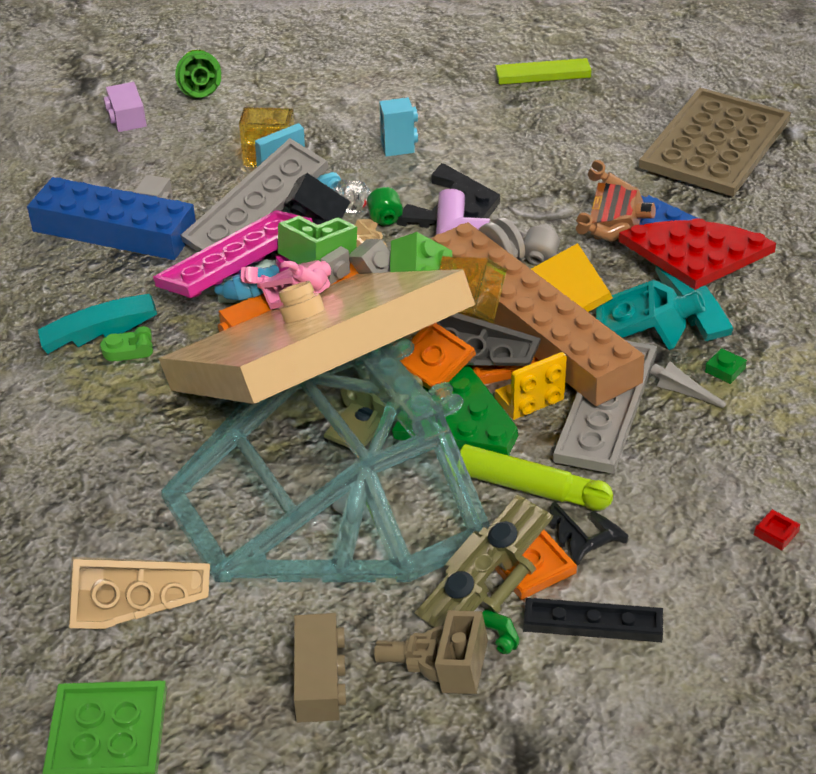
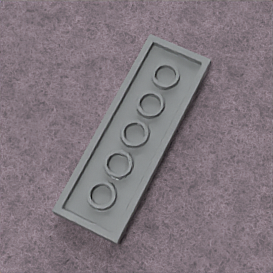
[181,138,329,252]
[553,341,657,474]

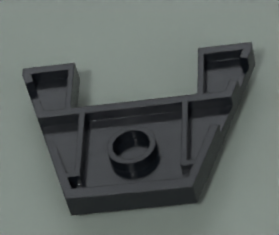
[397,163,500,228]

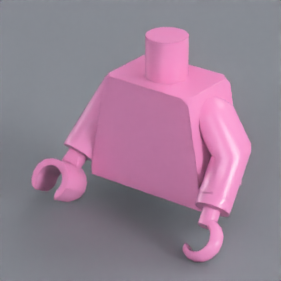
[241,260,331,309]

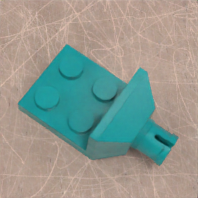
[596,280,706,350]

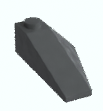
[436,313,541,366]

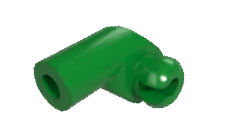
[482,610,520,655]

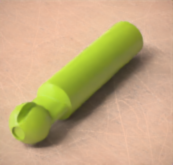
[457,444,613,511]

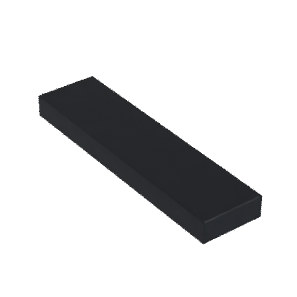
[523,597,663,643]

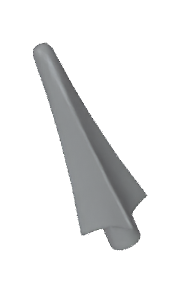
[650,362,726,408]

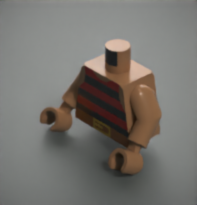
[576,160,656,242]

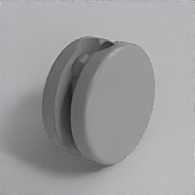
[479,217,525,262]

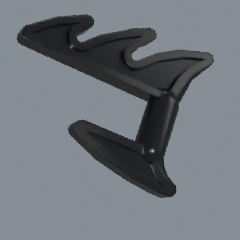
[550,502,628,565]

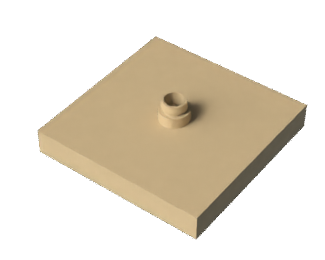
[158,269,475,404]

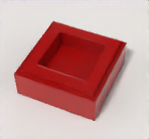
[754,509,801,551]

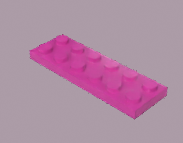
[153,210,313,298]

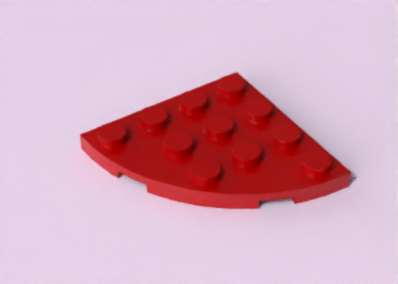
[619,218,776,290]

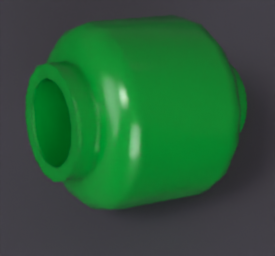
[366,187,403,226]

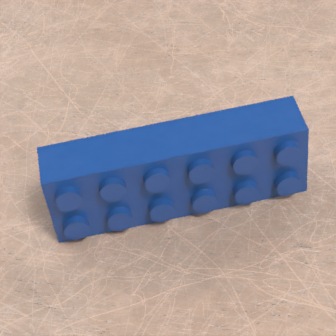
[27,177,196,260]

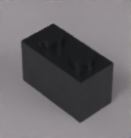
[284,173,351,225]

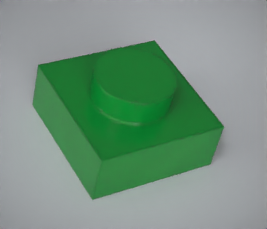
[705,348,747,384]

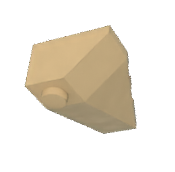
[69,557,210,629]

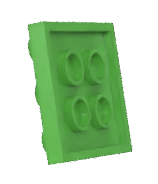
[42,680,167,774]

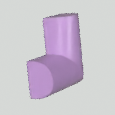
[436,189,490,235]

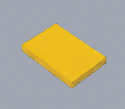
[531,243,613,312]

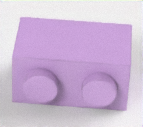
[103,82,147,132]

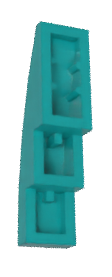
[655,266,734,341]
[38,293,157,354]

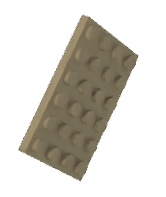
[639,87,791,197]

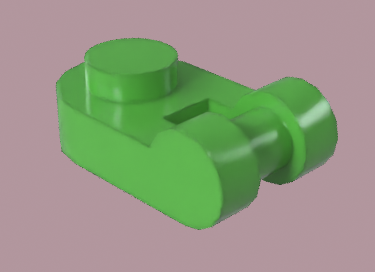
[100,326,153,361]

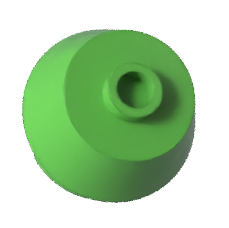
[175,51,222,98]

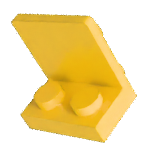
[495,352,567,420]

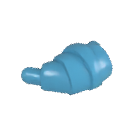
[214,265,279,301]

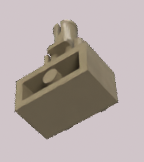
[374,610,488,694]

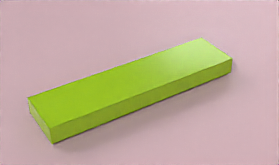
[495,58,592,85]

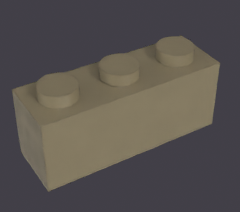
[294,613,346,723]

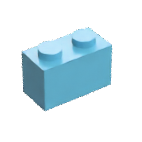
[379,97,418,157]

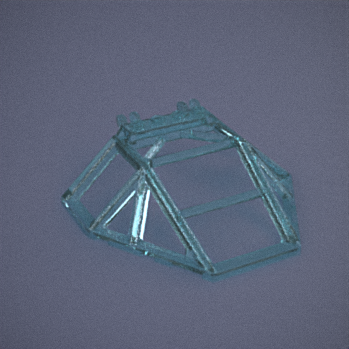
[161,337,490,582]

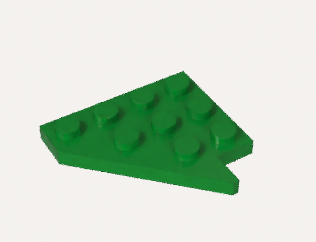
[392,365,518,455]

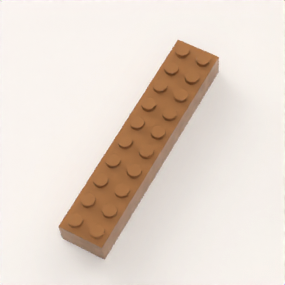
[430,222,644,406]

